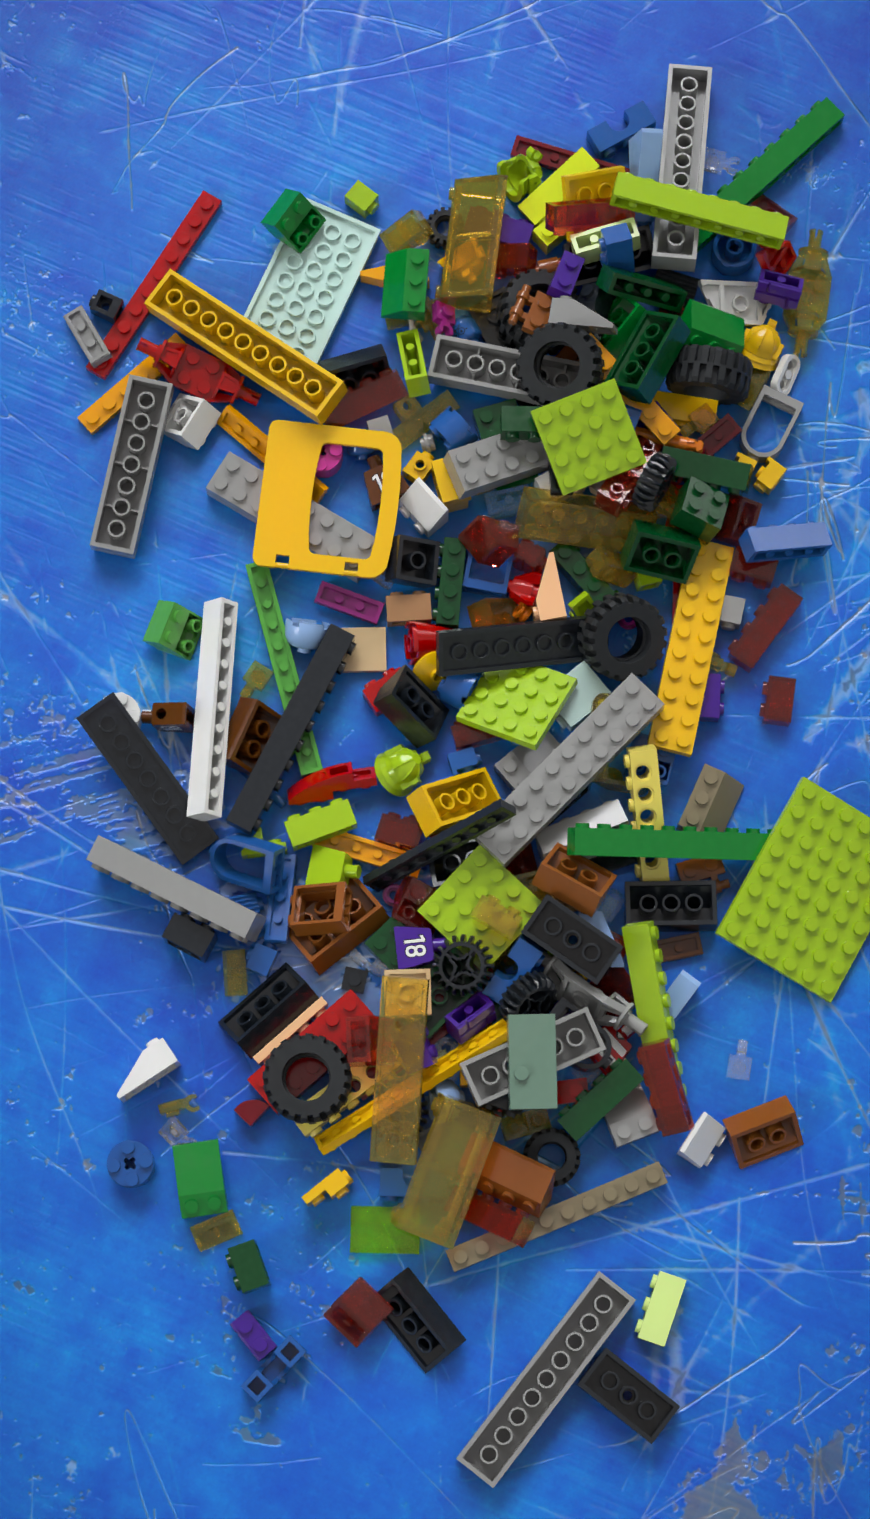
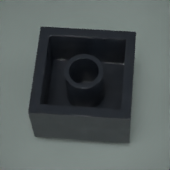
[385,534,440,589]
[162,912,218,963]

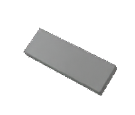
[63,305,112,368]

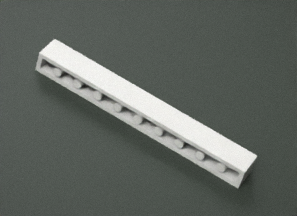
[186,597,238,822]

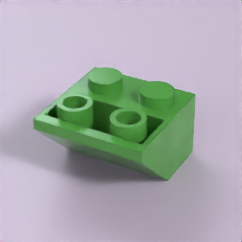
[142,600,203,661]

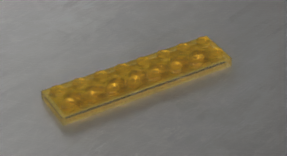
[370,975,430,1166]

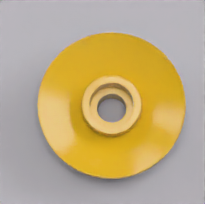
[413,651,447,691]

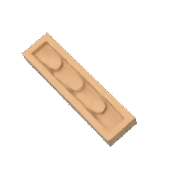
[253,996,328,1066]

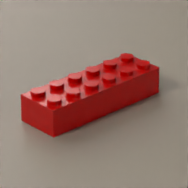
[247,989,381,1116]

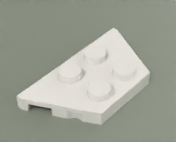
[698,279,772,327]

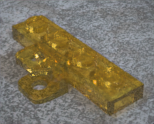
[392,389,460,450]

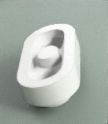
[770,354,800,395]

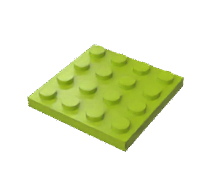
[530,378,647,496]
[456,666,578,751]
[417,845,542,970]

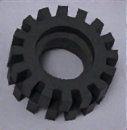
[426,207,465,250]

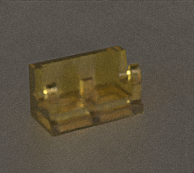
[189,1209,243,1252]

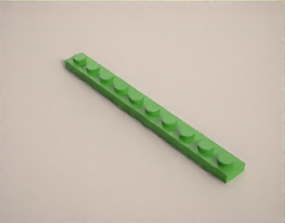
[245,563,323,777]

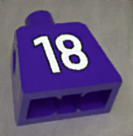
[394,926,447,969]

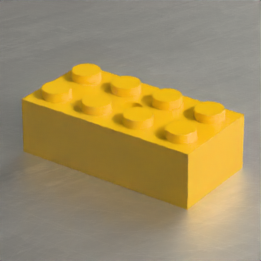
[406,767,501,838]

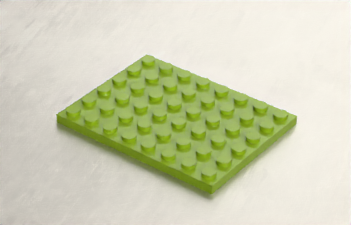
[715,777,870,1003]

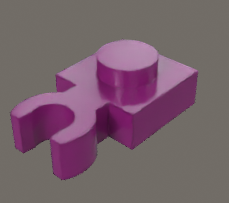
[432,300,455,336]

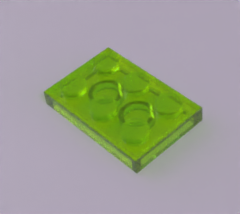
[350,1206,420,1254]

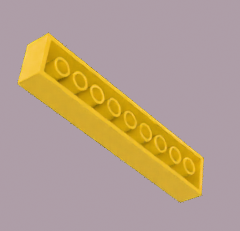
[144,269,348,426]

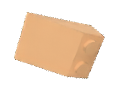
[532,552,567,621]

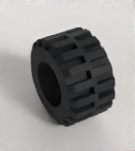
[523,1128,581,1187]

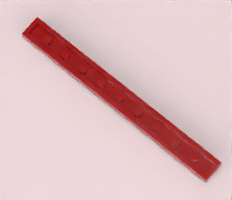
[86,190,222,380]

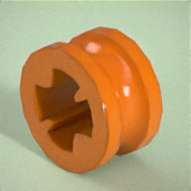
[512,602,533,622]

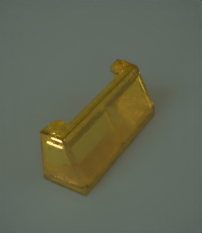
[435,174,508,313]
[390,1092,502,1249]

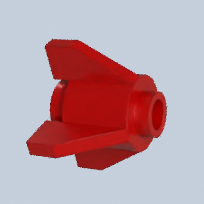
[507,571,542,612]

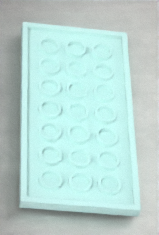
[244,197,381,364]

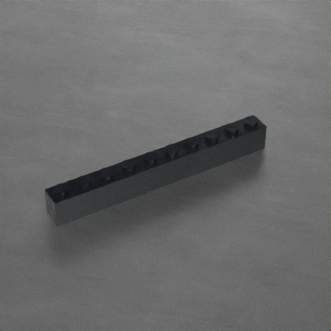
[226,624,357,836]

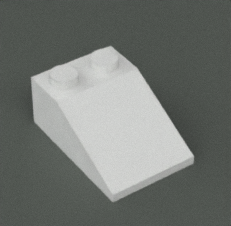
[117,1038,181,1103]

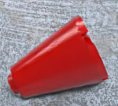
[404,621,455,665]

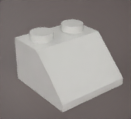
[164,393,221,450]
[399,477,449,538]
[676,1112,726,1169]

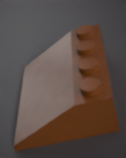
[289,878,390,976]

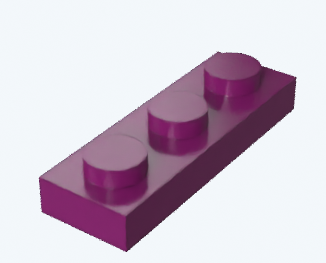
[314,581,385,626]

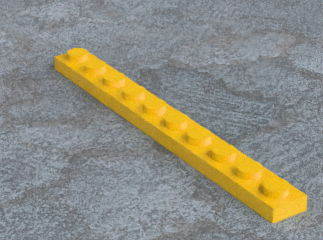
[313,1018,507,1156]

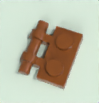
[508,284,554,335]
[675,859,730,894]

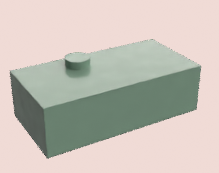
[507,1014,558,1110]

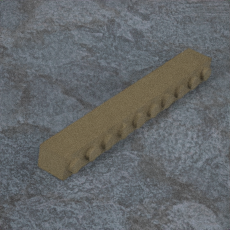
[445,1161,668,1273]

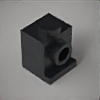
[89,289,125,325]

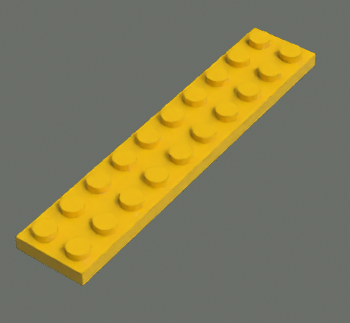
[647,539,734,757]

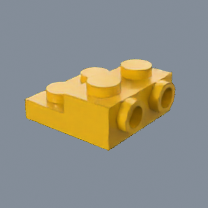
[302,1168,354,1207]

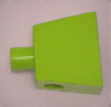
[305,844,362,885]

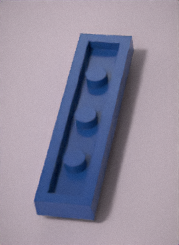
[264,854,298,943]

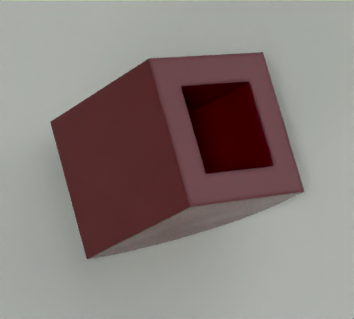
[234,1099,270,1128]

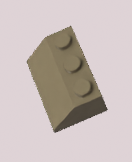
[676,764,744,832]

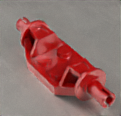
[136,337,262,406]

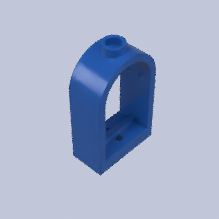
[462,519,516,599]
[209,833,286,895]

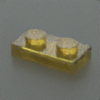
[222,949,248,997]

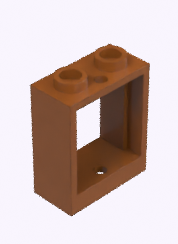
[288,881,353,937]

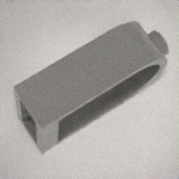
[739,384,804,463]

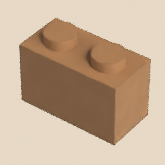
[386,591,432,627]

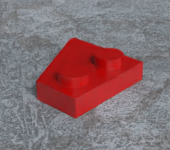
[755,240,797,274]

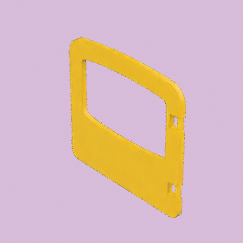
[253,420,402,579]

